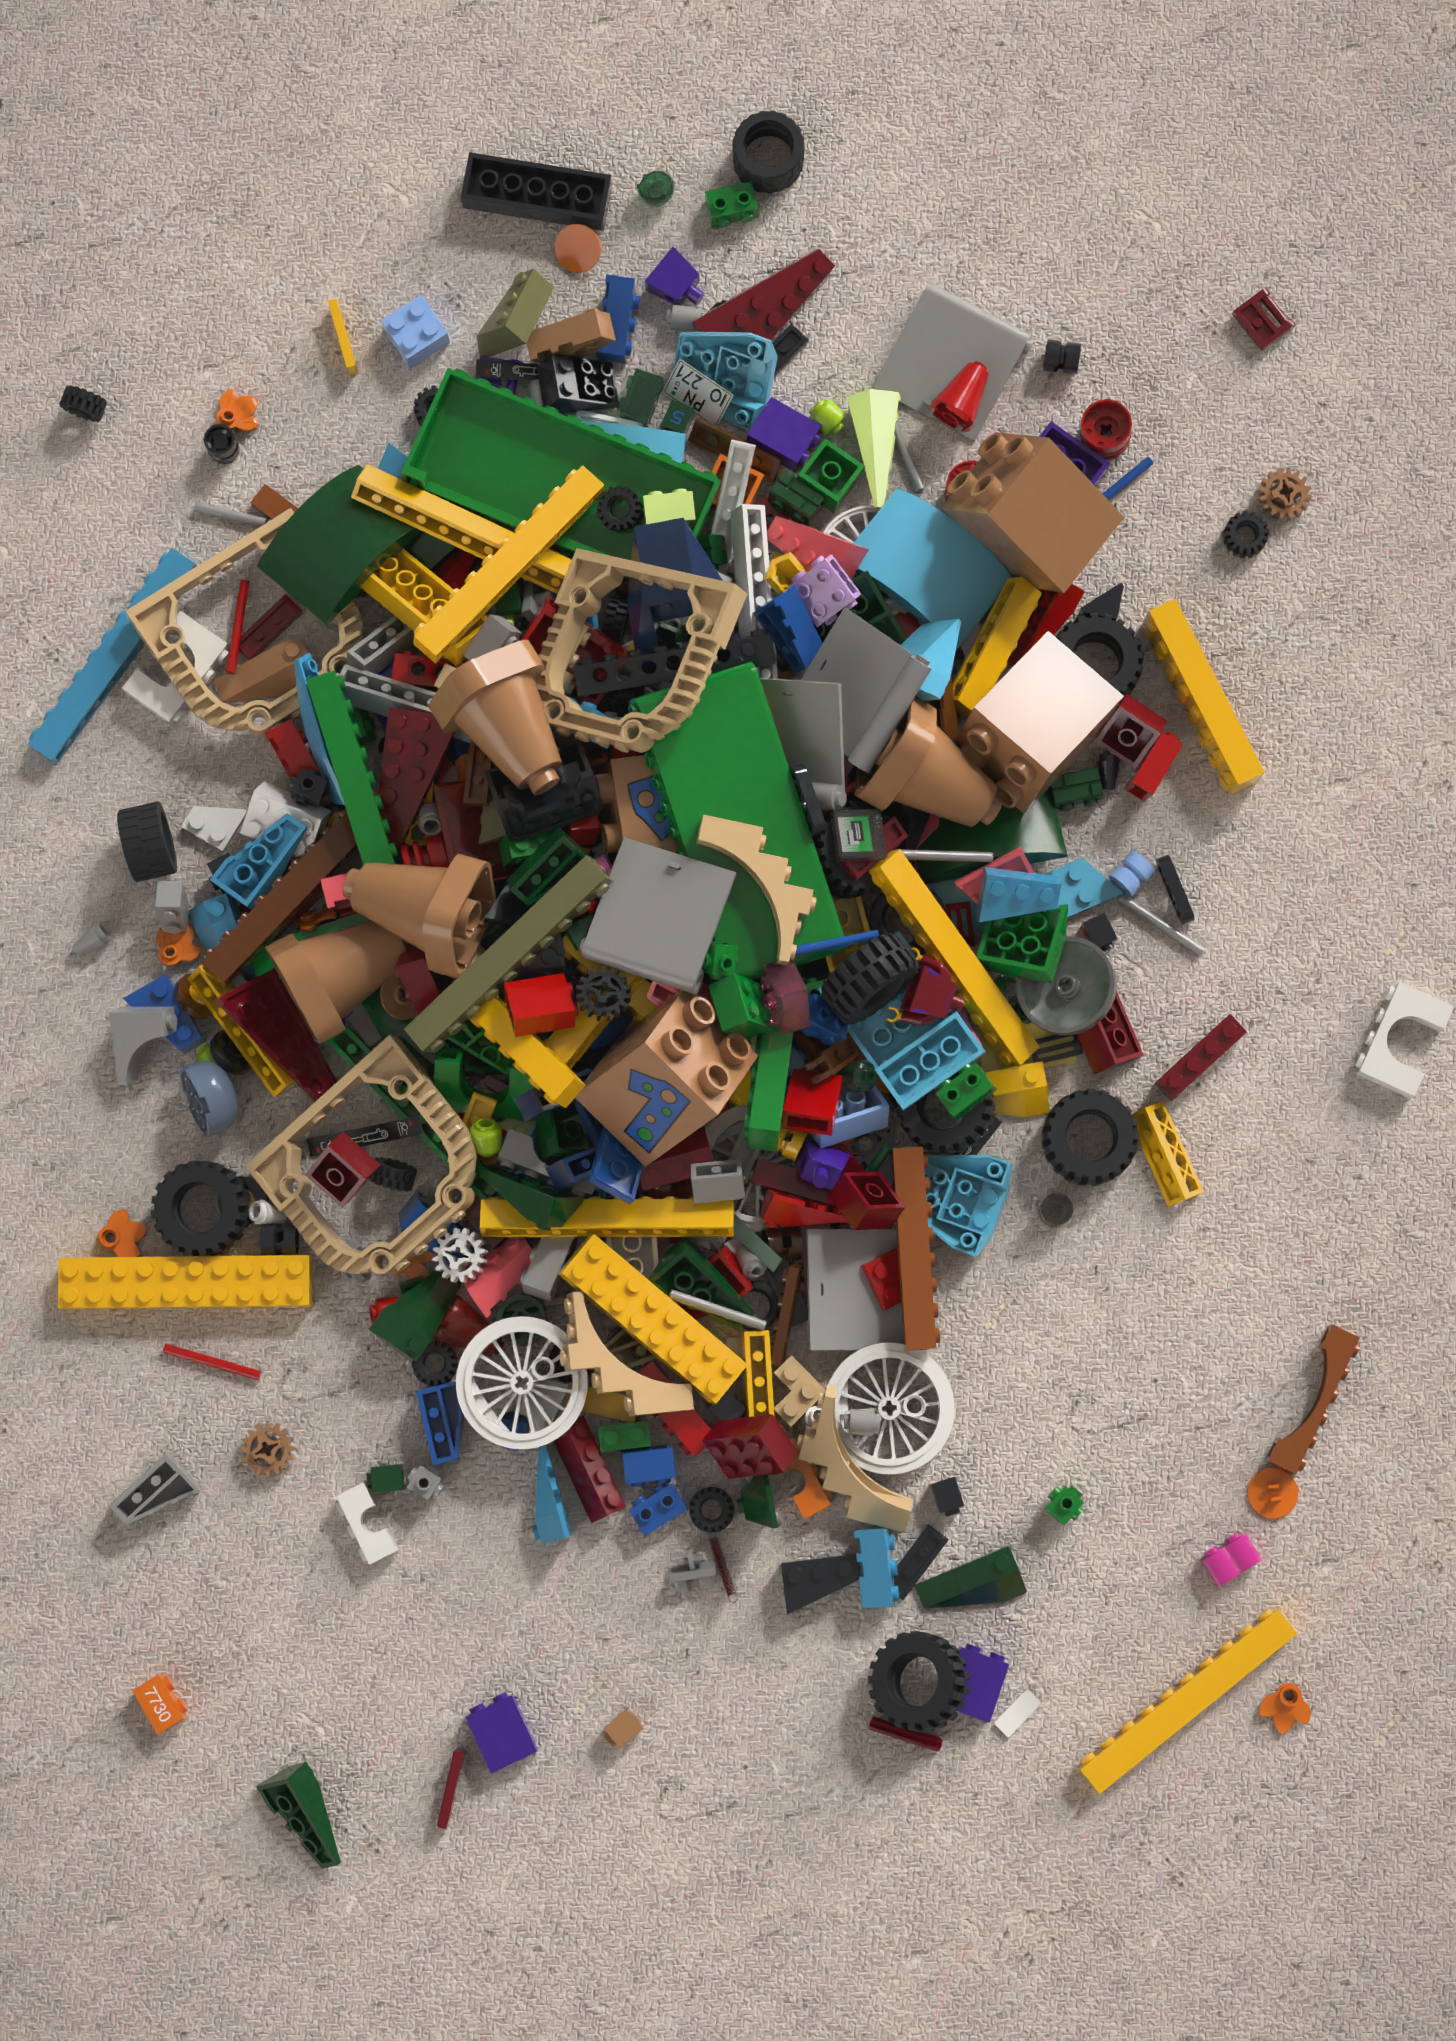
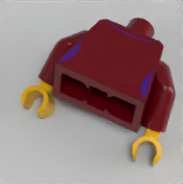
[886,947,964,1026]

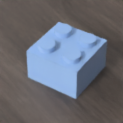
[381,295,450,368]

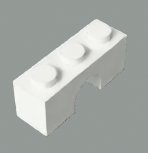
[335,1482,399,1565]

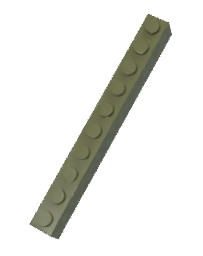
[404,855,613,1054]

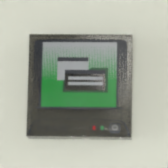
[830,809,887,861]

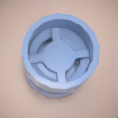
[1108,850,1155,897]

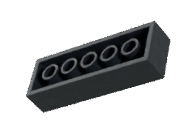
[461,152,612,231]

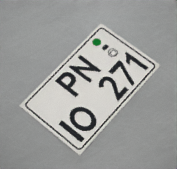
[662,358,734,426]

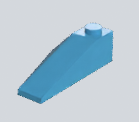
[210,813,308,910]
[189,893,256,978]
[532,1444,572,1544]

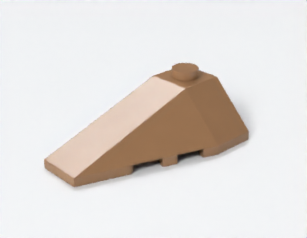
[213,635,308,703]

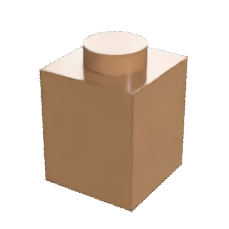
[604,1707,644,1748]

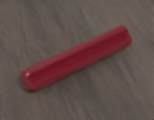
[868,1716,943,1752]

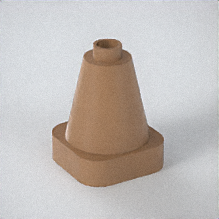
[428,640,562,796]
[854,696,1003,827]
[343,854,496,979]
[265,921,414,1044]

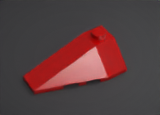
[1007,584,1085,665]
[759,1188,848,1229]

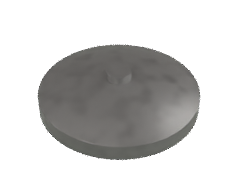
[1016,936,1117,1035]

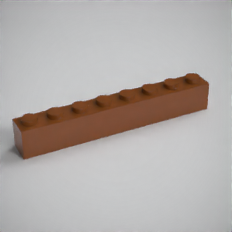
[891,1146,940,1351]

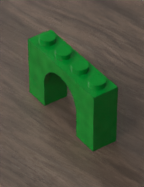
[434,1046,535,1121]

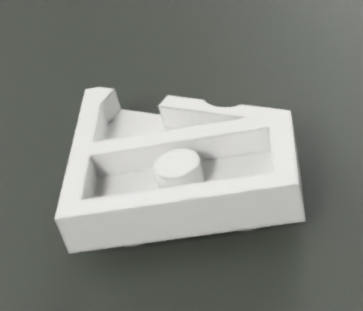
[181,806,247,853]

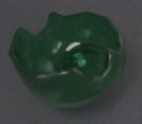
[637,171,675,207]

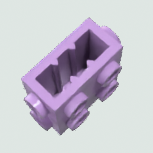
[787,554,861,627]

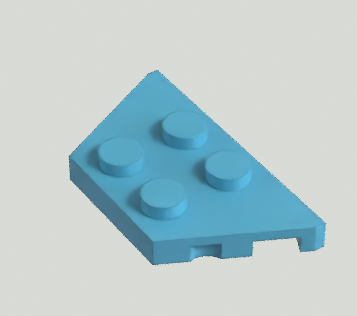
[1043,858,1123,918]

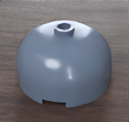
[179,1061,239,1137]

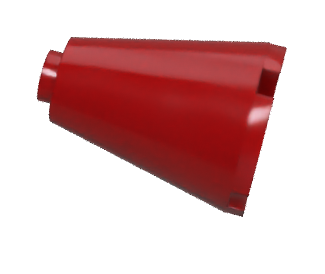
[929,361,989,432]

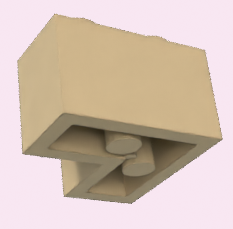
[773,1355,826,1427]

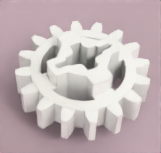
[432,1228,488,1283]

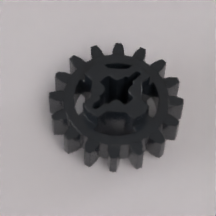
[576,967,631,1021]

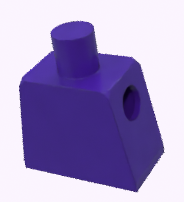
[644,247,705,305]
[797,1138,850,1190]

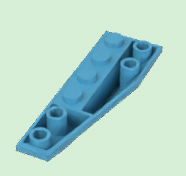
[294,653,344,805]

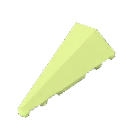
[847,389,901,512]

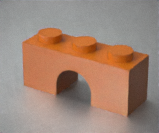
[780,1437,833,1519]

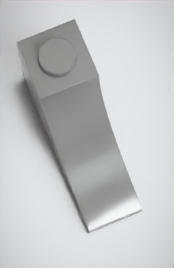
[109,1007,178,1085]

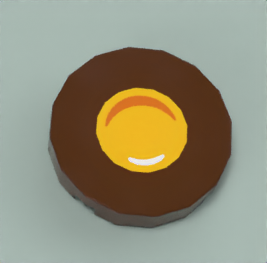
[174,973,213,1020]

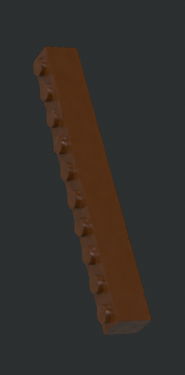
[202,787,378,988]

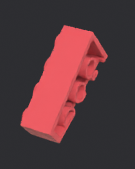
[767,516,869,579]

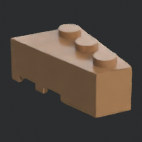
[527,308,616,363]

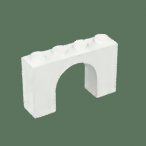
[122,611,229,727]
[1355,982,1454,1099]

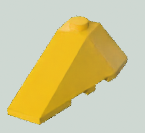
[985,1061,1049,1118]

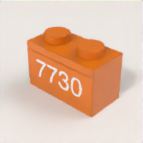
[132,1673,188,1735]

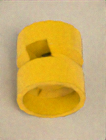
[777,1119,808,1161]

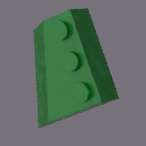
[976,904,1068,984]

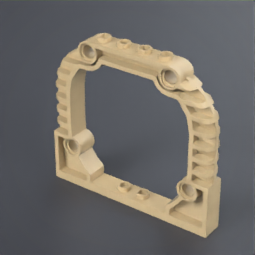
[125,508,363,737]
[535,548,747,753]
[245,1035,477,1275]

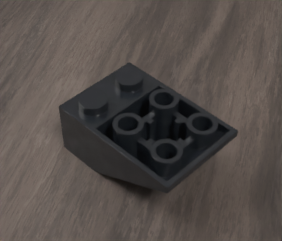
[537,353,620,413]

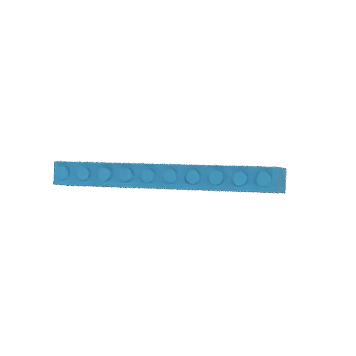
[28,548,197,765]

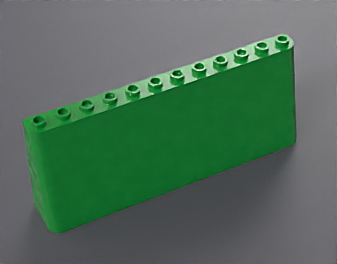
[401,368,721,580]
[628,662,846,981]

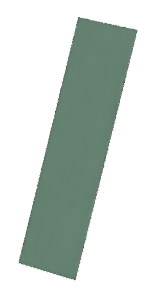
[734,1214,782,1273]

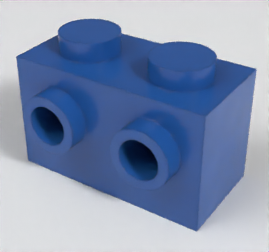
[793,994,848,1045]
[622,1444,676,1487]
[629,1483,688,1536]

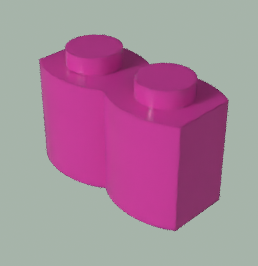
[1201,1532,1262,1587]

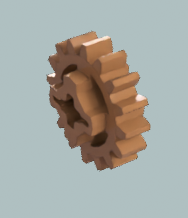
[1258,468,1312,521]
[240,1422,296,1477]

